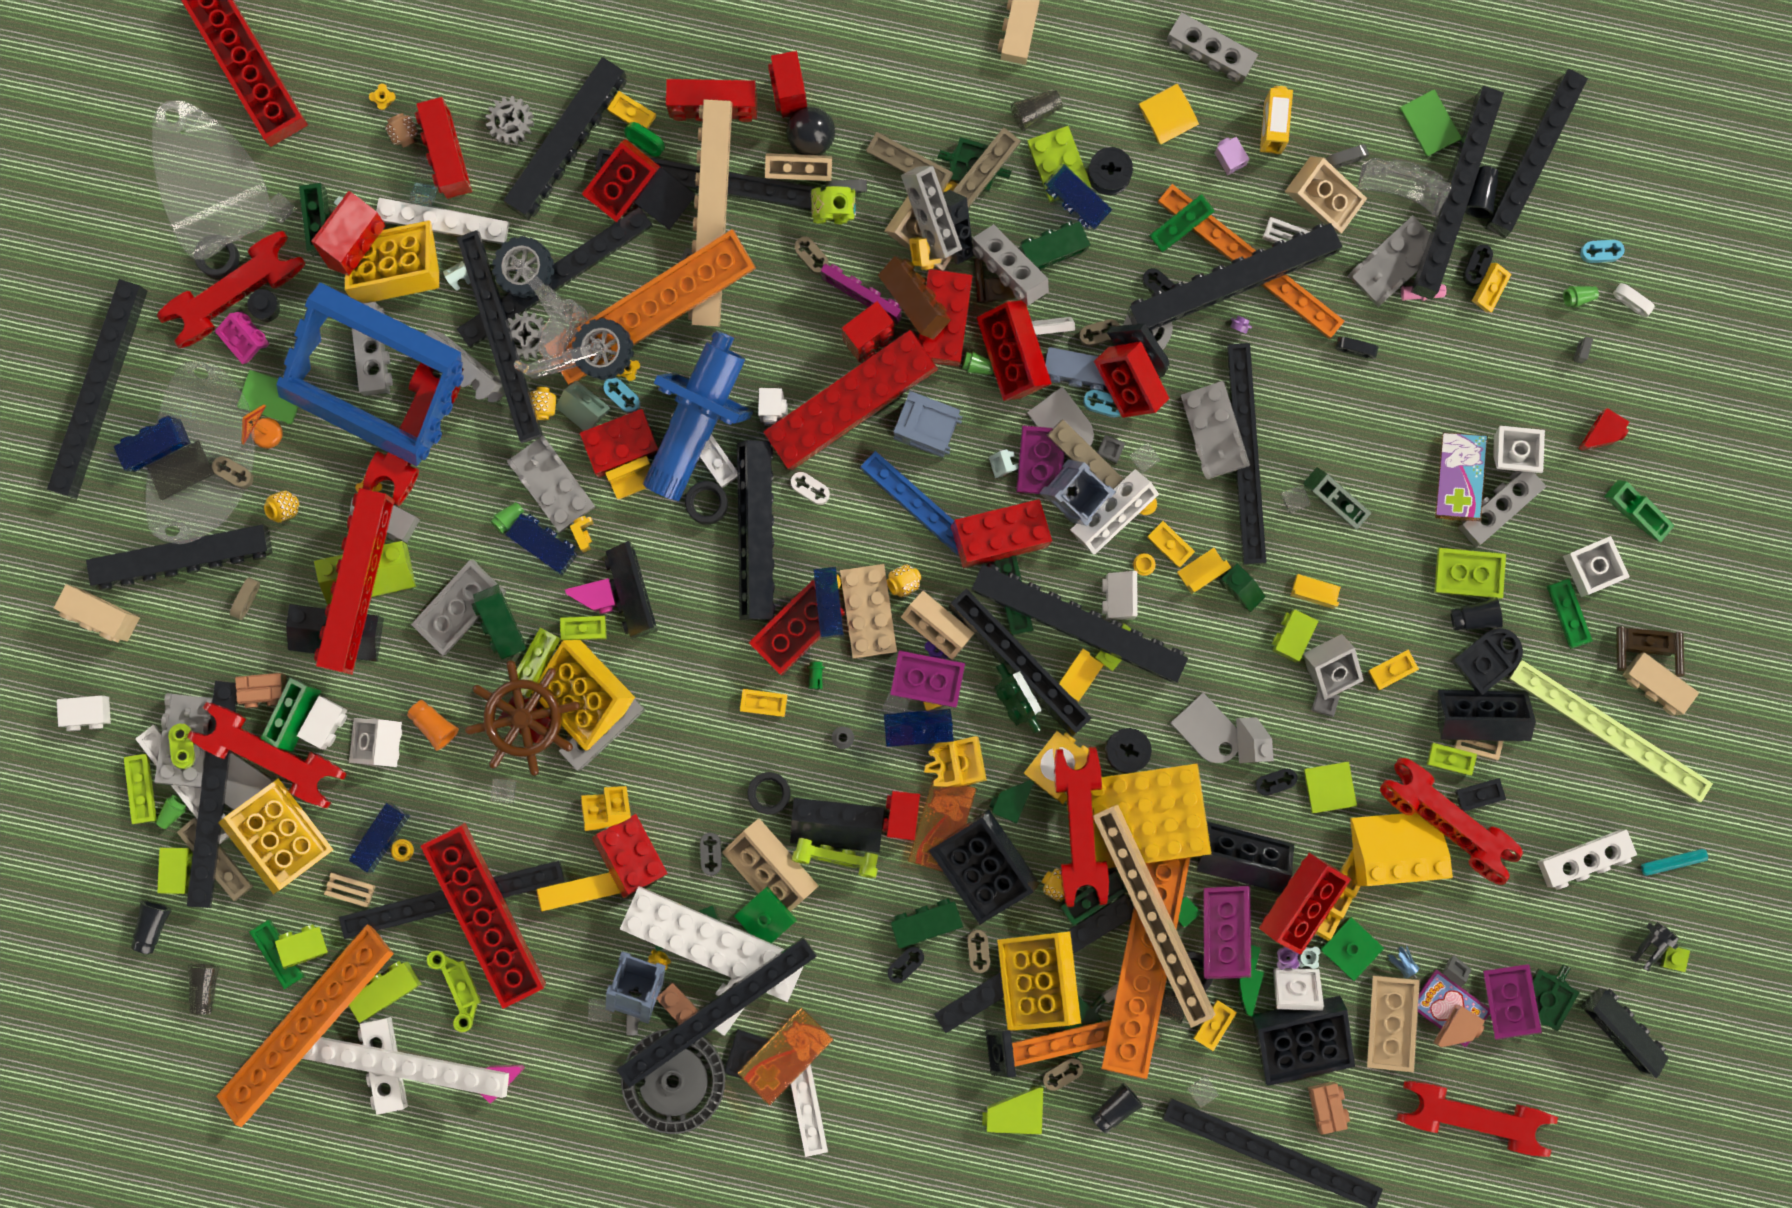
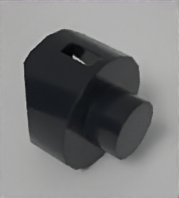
[247,289,280,322]

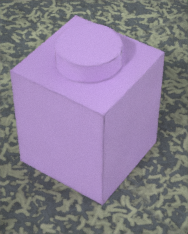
[1215,137,1249,176]

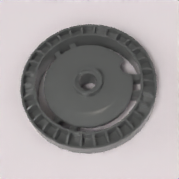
[621,1028,726,1134]

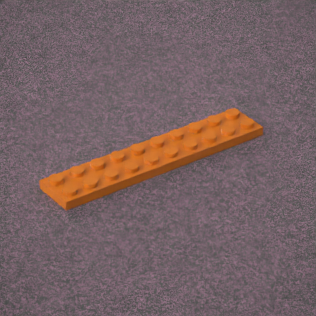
[547,229,756,385]
[1101,857,1190,1079]
[216,924,394,1127]

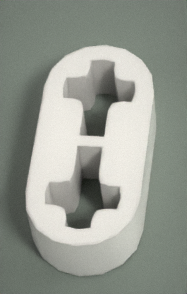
[1613,283,1655,317]
[791,472,830,505]

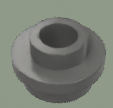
[832,727,854,749]

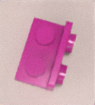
[215,312,270,364]

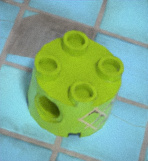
[811,186,856,224]

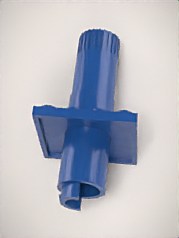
[643,331,754,501]

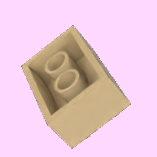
[54,584,140,643]

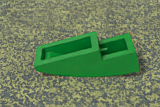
[1604,480,1675,542]
[1237,945,1264,1016]

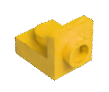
[909,237,941,270]
[570,516,594,553]

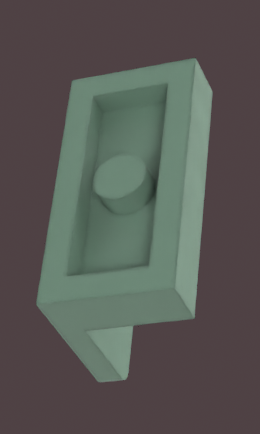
[556,381,610,431]

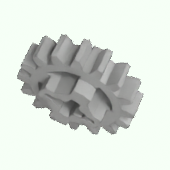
[486,96,534,145]
[508,311,551,361]

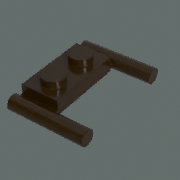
[974,258,1043,303]
[1616,626,1685,677]

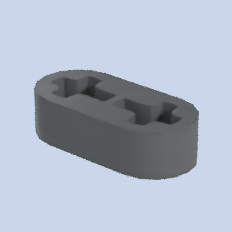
[1326,144,1369,169]
[825,180,867,193]
[700,833,722,876]

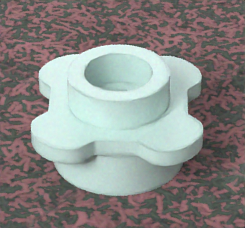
[1298,947,1320,969]

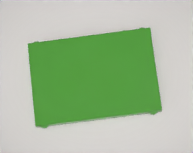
[1400,89,1462,157]
[237,370,298,425]

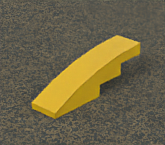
[1315,849,1360,941]
[536,872,620,911]

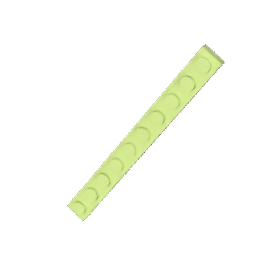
[1508,660,1713,803]

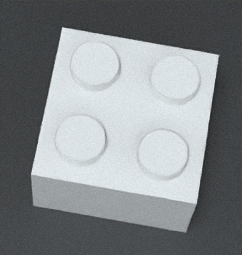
[1563,536,1629,597]

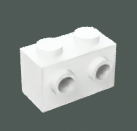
[758,388,788,426]
[57,696,111,731]
[297,696,347,749]

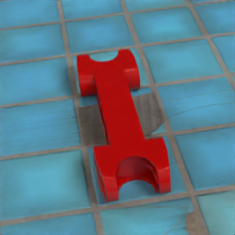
[157,231,306,348]
[362,363,464,506]
[187,702,347,809]
[1054,747,1109,907]
[1380,758,1523,885]
[1396,1081,1558,1157]

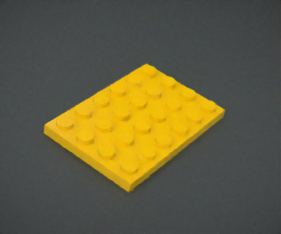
[1066,764,1211,868]

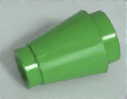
[1563,286,1599,308]
[961,351,994,375]
[491,502,524,534]
[155,795,187,829]

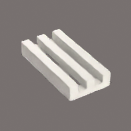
[1262,217,1310,243]
[1032,317,1075,335]

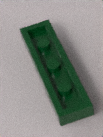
[994,555,1034,636]

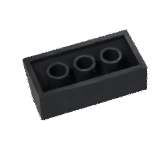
[604,541,658,639]
[286,604,384,662]
[1438,689,1536,741]
[790,798,884,853]
[1197,821,1294,893]
[1580,988,1669,1078]

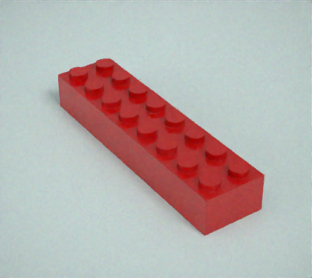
[181,0,308,147]
[764,330,939,470]
[314,488,395,675]
[420,823,546,1009]

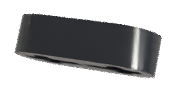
[1463,244,1493,286]
[1142,268,1174,294]
[1335,337,1379,359]
[1255,768,1298,796]
[888,947,924,983]

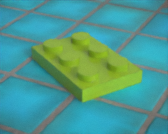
[1027,126,1091,203]
[1434,548,1506,599]

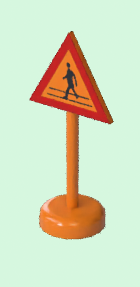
[241,405,283,449]

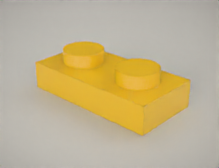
[607,91,656,129]
[1472,263,1511,313]
[1147,521,1195,568]
[1368,650,1419,690]
[740,689,788,717]
[1193,1000,1237,1051]

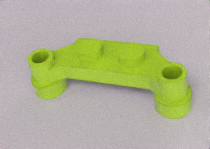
[792,838,878,879]
[427,950,482,1032]

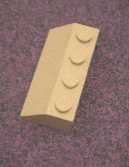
[722,819,819,912]

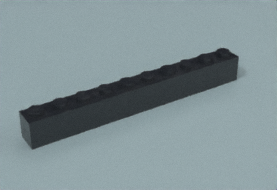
[1411,85,1504,300]
[1127,223,1343,331]
[47,279,148,500]
[971,563,1188,684]

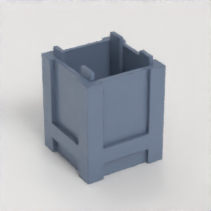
[894,391,963,458]
[1040,460,1116,526]
[606,951,665,1024]

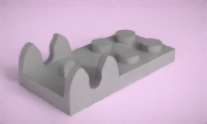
[1348,215,1430,307]
[426,329,505,402]
[1181,381,1250,479]
[507,435,596,533]
[411,560,506,655]
[154,693,213,788]

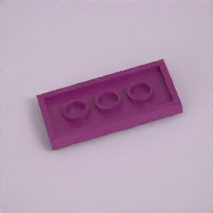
[821,263,902,325]
[1204,886,1251,979]

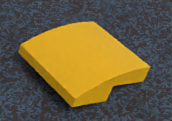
[1138,84,1199,144]
[581,786,631,831]

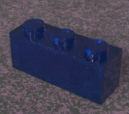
[1044,164,1113,229]
[113,416,191,472]
[505,513,578,576]
[813,567,844,639]
[884,709,954,747]
[349,803,410,873]

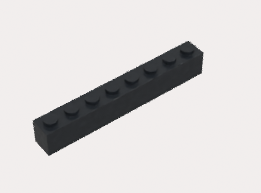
[503,57,627,220]
[1485,68,1588,238]
[737,440,775,621]
[86,524,273,591]
[948,588,1092,737]

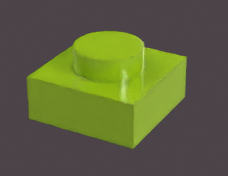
[1661,946,1690,972]

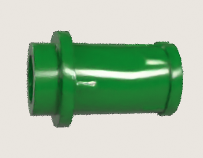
[807,662,825,689]

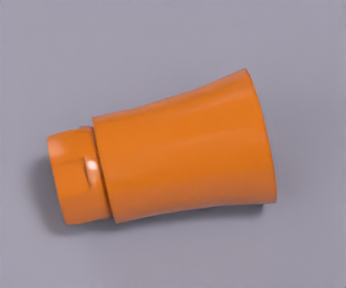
[407,700,459,751]

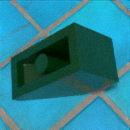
[1218,563,1266,612]
[989,780,1034,824]

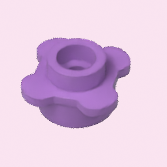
[1230,316,1252,334]
[1277,947,1300,970]

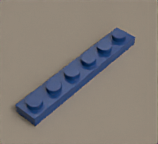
[860,451,960,557]

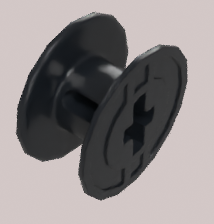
[1088,147,1133,196]
[1105,728,1152,773]

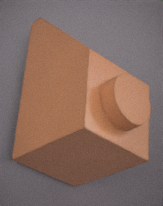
[1433,1004,1485,1047]

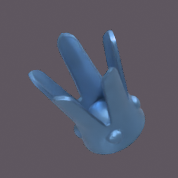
[1388,945,1420,979]

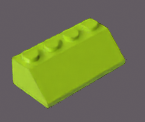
[314,541,416,605]

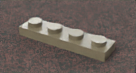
[953,127,1021,209]
[866,132,953,193]
[1046,419,1124,489]
[177,817,253,901]

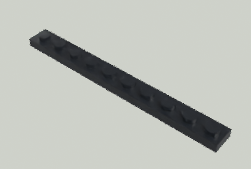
[595,148,815,210]
[457,207,653,348]
[457,230,543,443]
[1227,343,1267,565]
[187,681,237,908]
[339,860,565,939]
[934,894,1133,1033]
[616,936,817,1088]
[1162,1098,1383,1208]

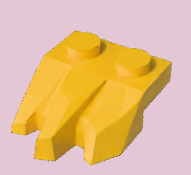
[924,736,987,787]

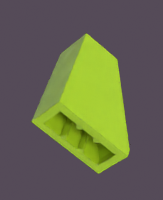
[982,1086,1043,1134]

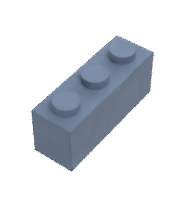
[1045,347,1107,391]

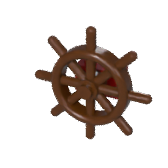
[465,660,580,776]

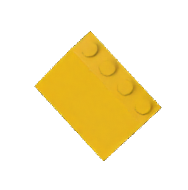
[345,220,439,303]
[531,640,635,751]
[218,778,333,894]
[1350,812,1453,886]
[997,932,1081,1031]

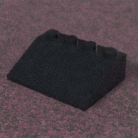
[929,809,1040,925]
[1252,995,1355,1086]

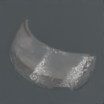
[1358,158,1451,216]

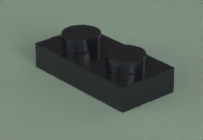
[1455,778,1506,812]

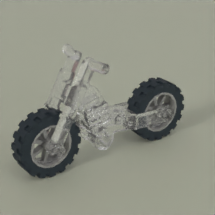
[492,236,634,380]

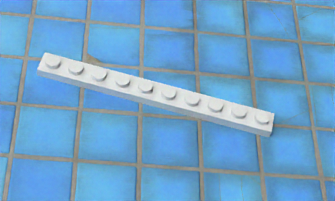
[302,1037,509,1098]

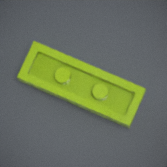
[517,628,561,698]
[124,754,157,824]

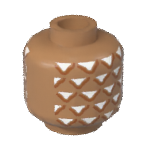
[385,113,418,148]

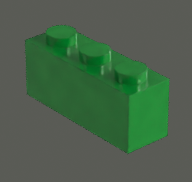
[261,678,321,752]

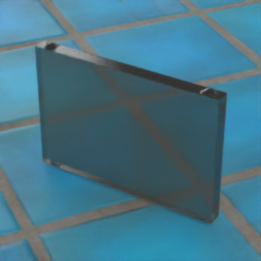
[147,440,214,500]

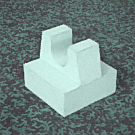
[443,261,471,291]
[989,450,1018,478]

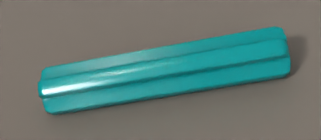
[1641,849,1708,876]

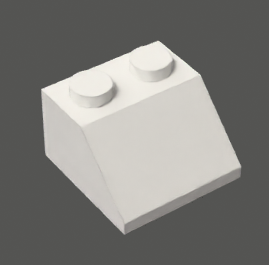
[1493,426,1545,473]
[1102,571,1137,620]
[349,718,402,767]

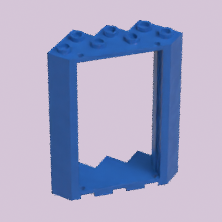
[276,282,464,466]

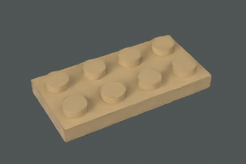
[840,564,897,659]
[1367,976,1420,1072]

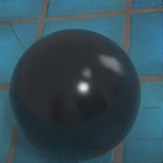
[786,107,835,155]

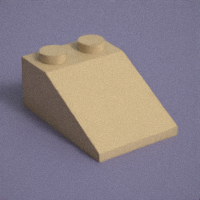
[1285,156,1367,234]
[884,196,952,271]

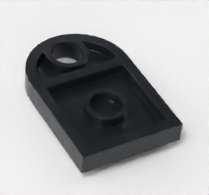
[1107,323,1170,378]
[1451,628,1523,696]

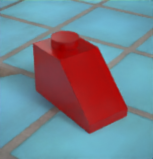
[1578,408,1630,451]

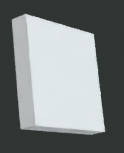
[1273,968,1324,1011]

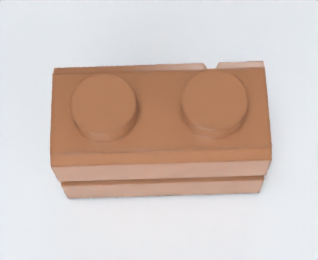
[235,673,287,708]
[1308,1082,1350,1134]

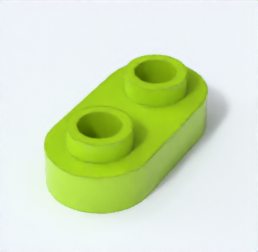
[168,723,195,769]

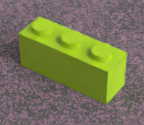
[349,961,422,1023]

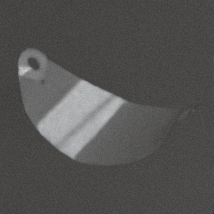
[152,100,270,259]
[146,360,255,544]

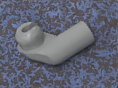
[626,1014,640,1035]

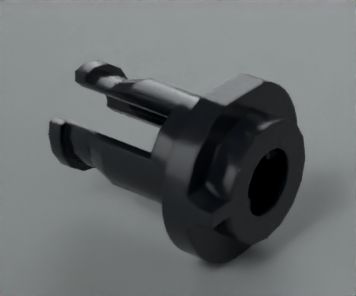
[1630,921,1679,972]

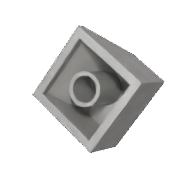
[1303,634,1364,700]

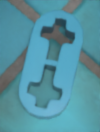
[1580,240,1625,263]
[603,378,640,414]
[1083,390,1121,417]

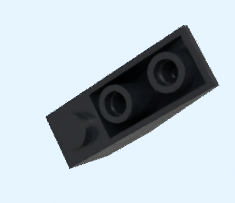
[943,190,974,265]

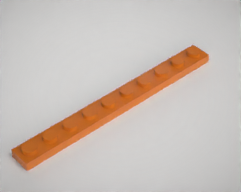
[1157,184,1344,340]

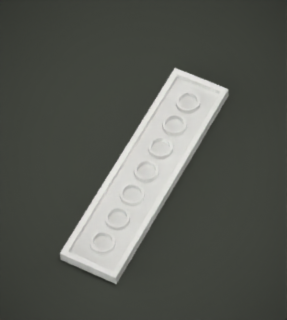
[620,886,803,1002]

